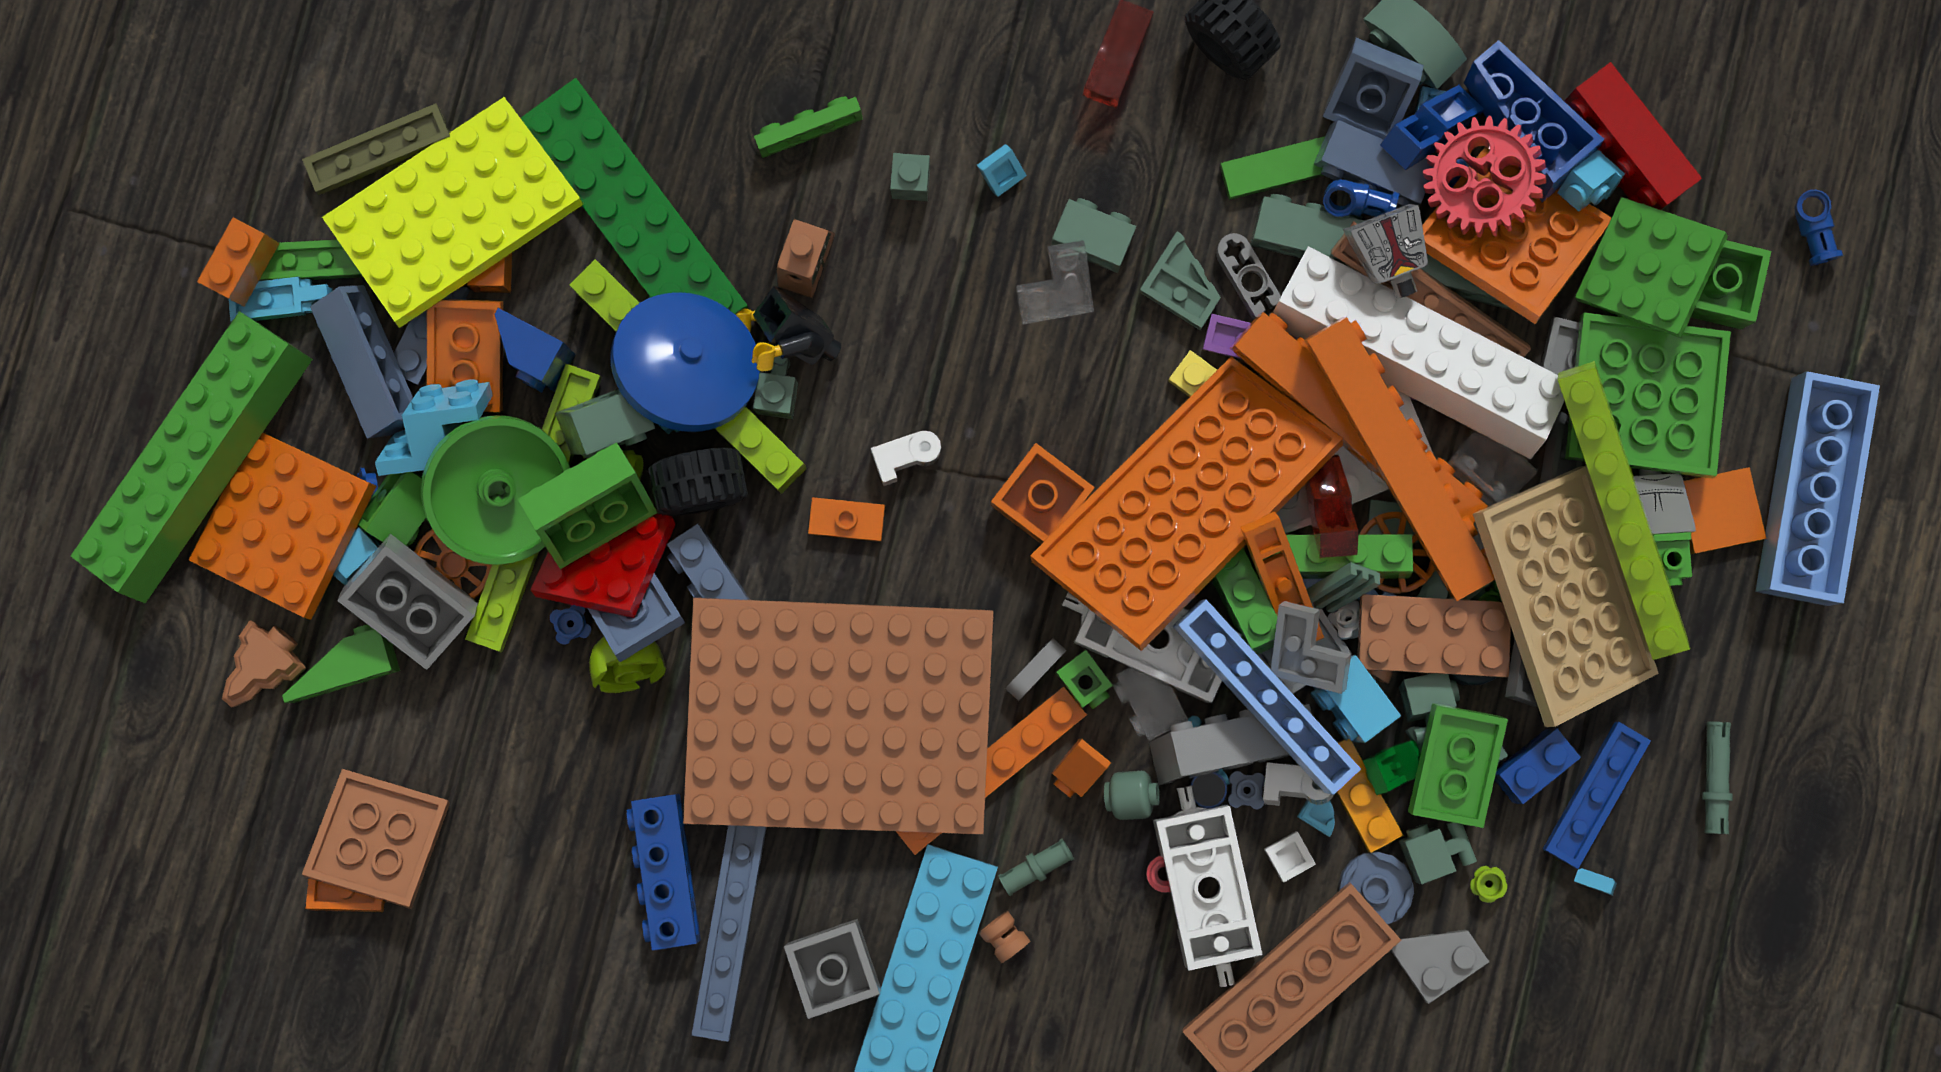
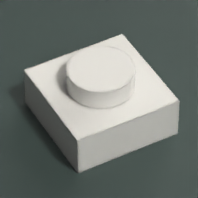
[1264,831,1316,883]

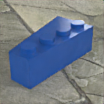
[1464,40,1604,203]

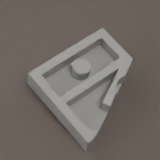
[1390,930,1489,1004]

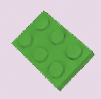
[1408,703,1508,828]

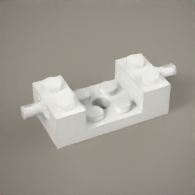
[1062,592,1242,703]
[1153,785,1262,987]

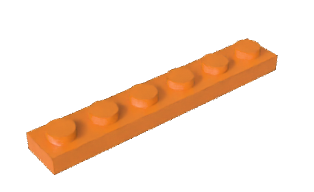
[896,686,1087,855]

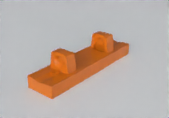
[1240,511,1324,641]

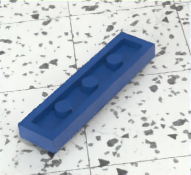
[1543,722,1651,869]

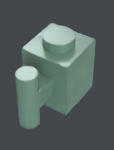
[753,356,798,419]
[1399,674,1460,744]
[1399,822,1477,884]

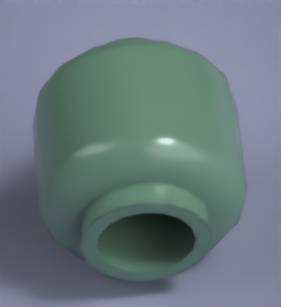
[1104,771,1160,820]

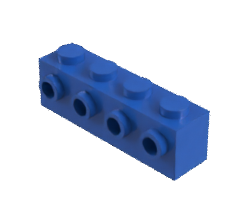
[627,794,701,950]

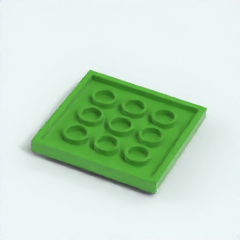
[1565,312,1731,478]

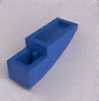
[1380,85,1485,170]

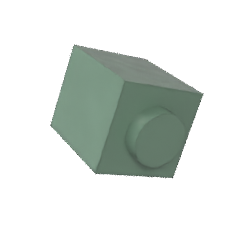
[890,153,930,201]

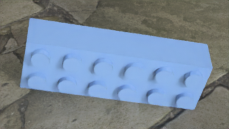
[1755,371,1880,606]

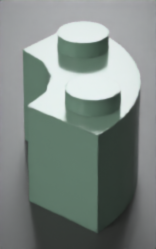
[1364,0,1467,89]

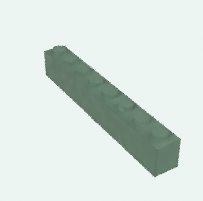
[1250,194,1514,311]

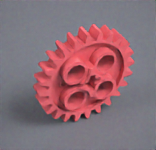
[1423,116,1546,237]

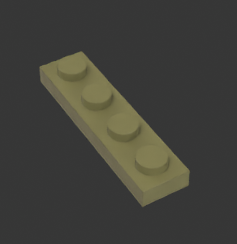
[302,103,450,195]

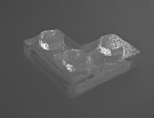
[1016,240,1094,324]

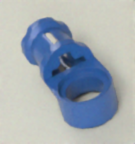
[1323,179,1400,217]
[1794,189,1843,266]

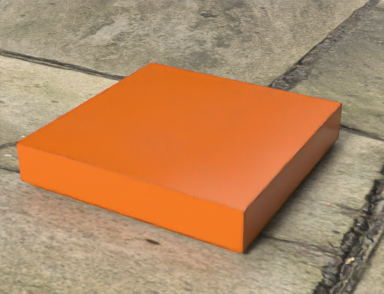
[1684,467,1767,554]

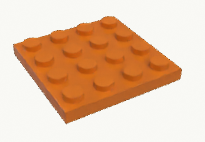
[1422,147,1611,324]
[189,433,376,620]

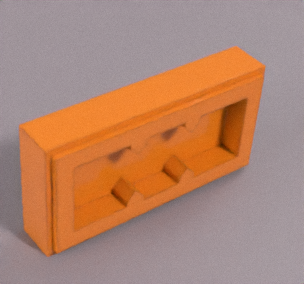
[808,497,885,542]

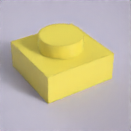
[1168,350,1217,397]

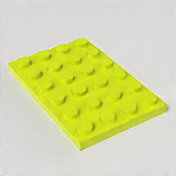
[322,97,584,328]

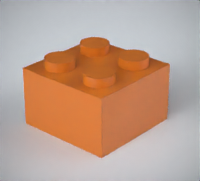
[991,443,1095,544]

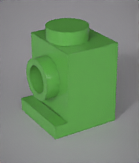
[1653,532,1692,586]
[1055,650,1113,709]

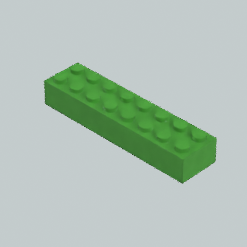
[71,311,313,603]

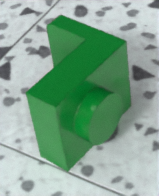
[1363,740,1421,795]

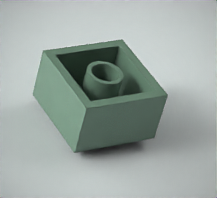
[555,389,655,459]

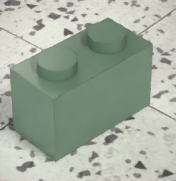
[1051,198,1136,273]

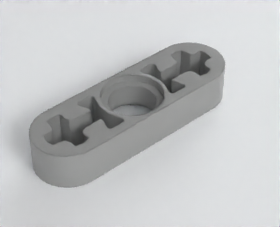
[1216,233,1281,320]

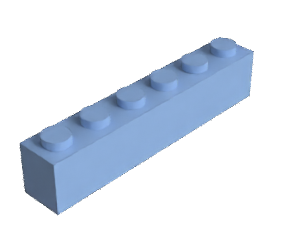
[1173,600,1361,795]

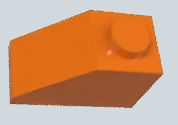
[1052,739,1111,798]

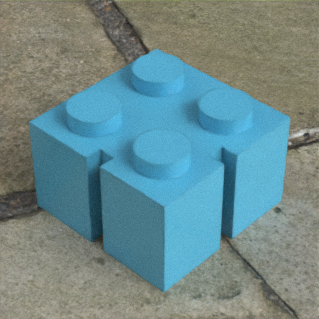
[1311,655,1401,743]

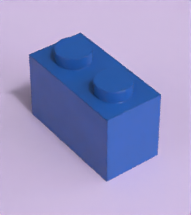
[1494,728,1581,804]

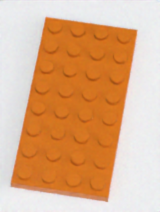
[1030,356,1343,651]

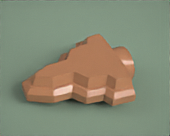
[222,621,306,707]

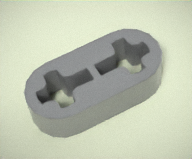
[1005,638,1067,701]

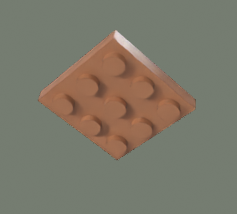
[302,769,450,909]

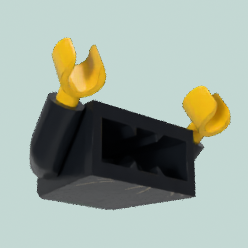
[735,286,841,371]

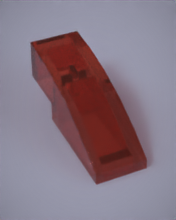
[1083,0,1154,108]
[1305,454,1358,558]

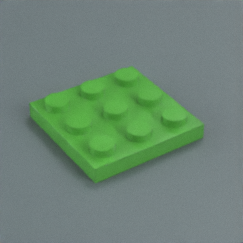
[1575,197,1728,338]

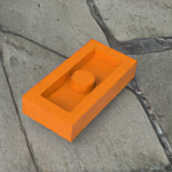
[306,878,385,912]

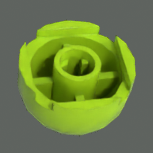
[589,636,666,693]

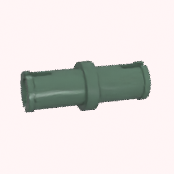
[998,838,1074,896]

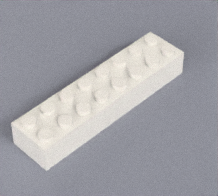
[1273,246,1564,459]

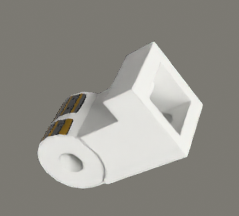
[871,431,941,486]
[1263,762,1333,806]

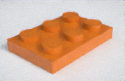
[427,299,503,412]

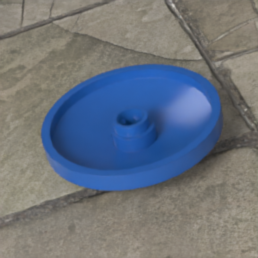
[611,292,760,432]

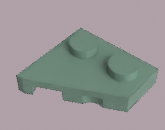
[1139,231,1221,330]

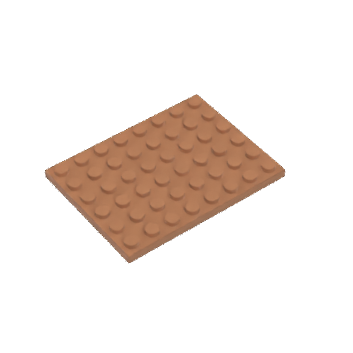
[683,597,993,834]

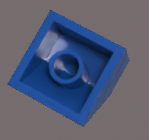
[494,308,576,393]

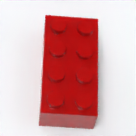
[1564,62,1702,210]

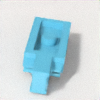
[229,276,333,322]

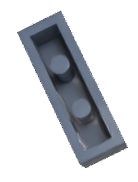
[1313,120,1434,208]

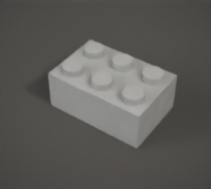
[337,534,478,670]

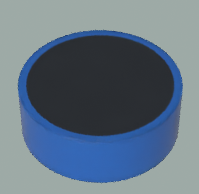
[1189,772,1227,808]

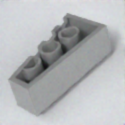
[1149,704,1312,785]

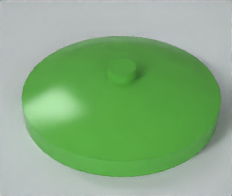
[421,416,570,565]

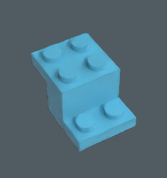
[375,379,493,476]

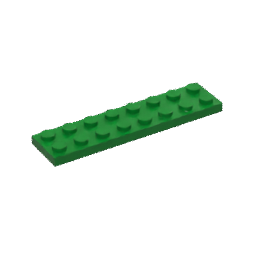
[521,78,749,314]

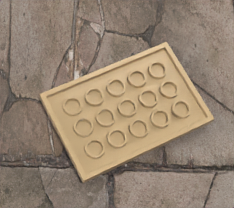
[1473,465,1659,727]

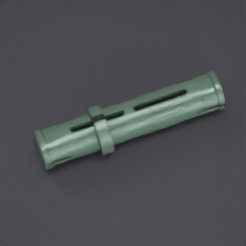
[1702,722,1733,834]

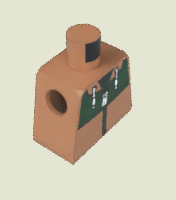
[777,219,835,298]

